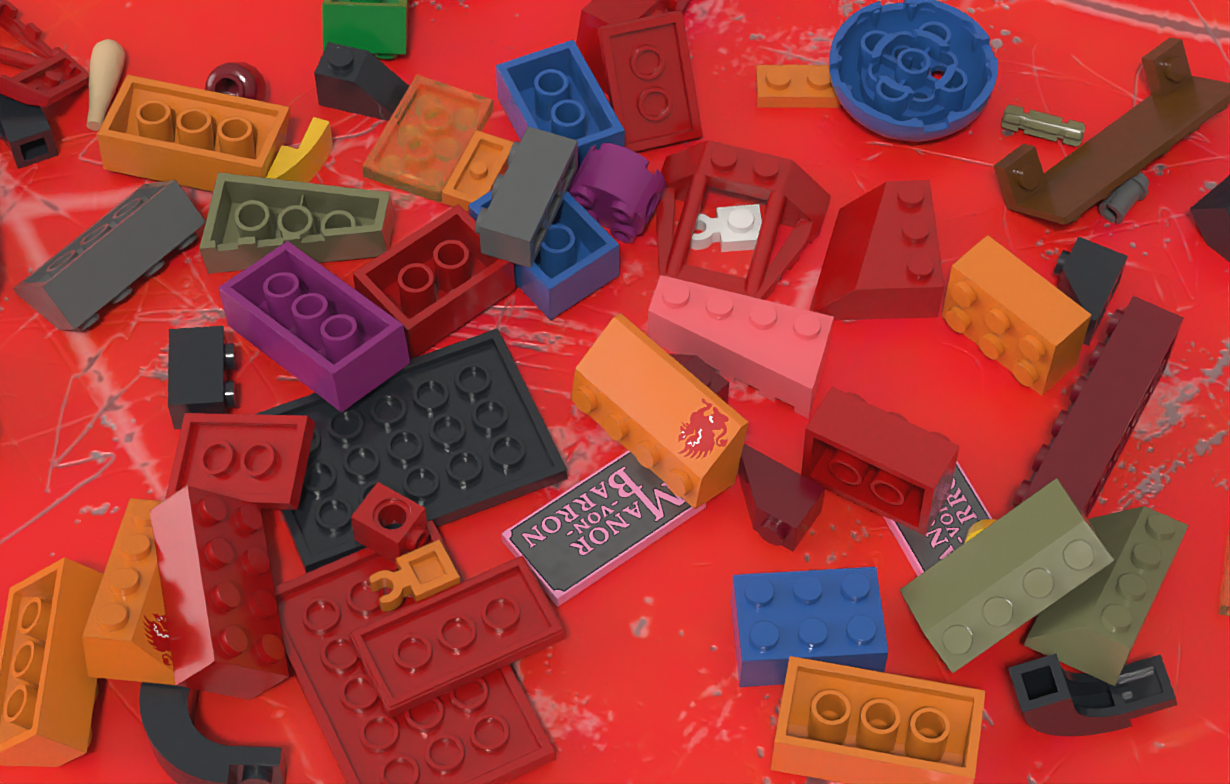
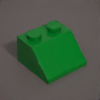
[322,0,409,59]

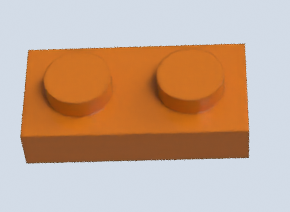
[756,65,841,108]
[442,130,514,212]

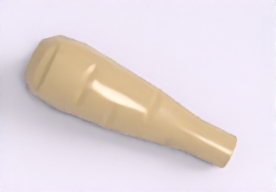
[86,39,125,131]

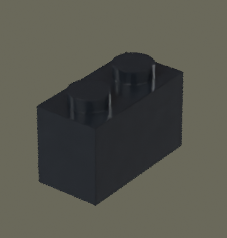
[168,326,237,429]

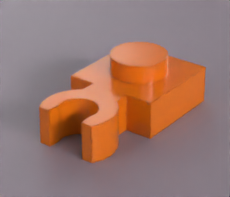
[369,539,460,612]

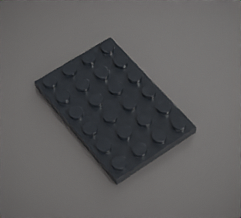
[254,328,567,573]

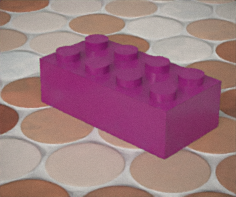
[218,241,410,412]

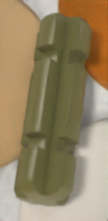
[1002,104,1085,147]

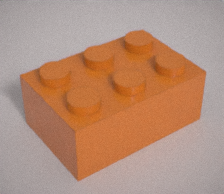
[942,235,1091,396]

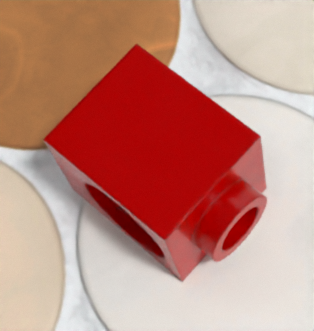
[351,482,429,564]

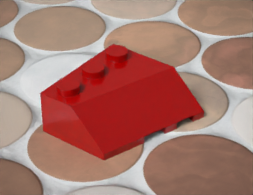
[809,180,944,320]

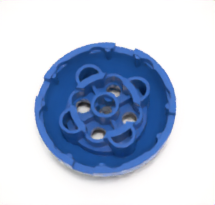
[829,0,998,142]

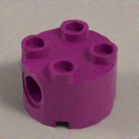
[567,143,666,243]

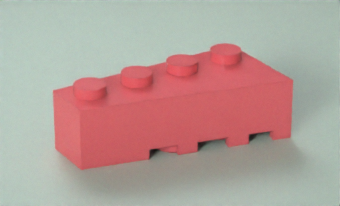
[647,275,834,419]

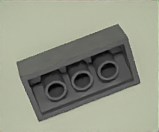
[13,180,206,331]

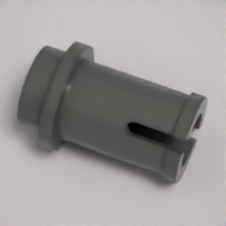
[1098,172,1150,224]

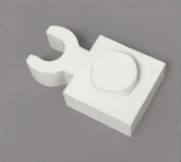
[690,204,762,252]

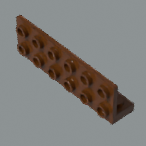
[993,37,1230,224]

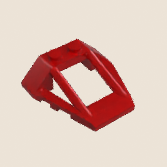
[0,0,89,107]
[656,141,831,300]

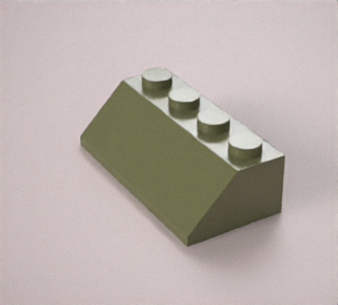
[900,478,1115,673]
[1024,506,1189,686]

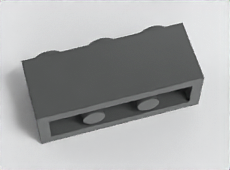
[475,126,578,268]

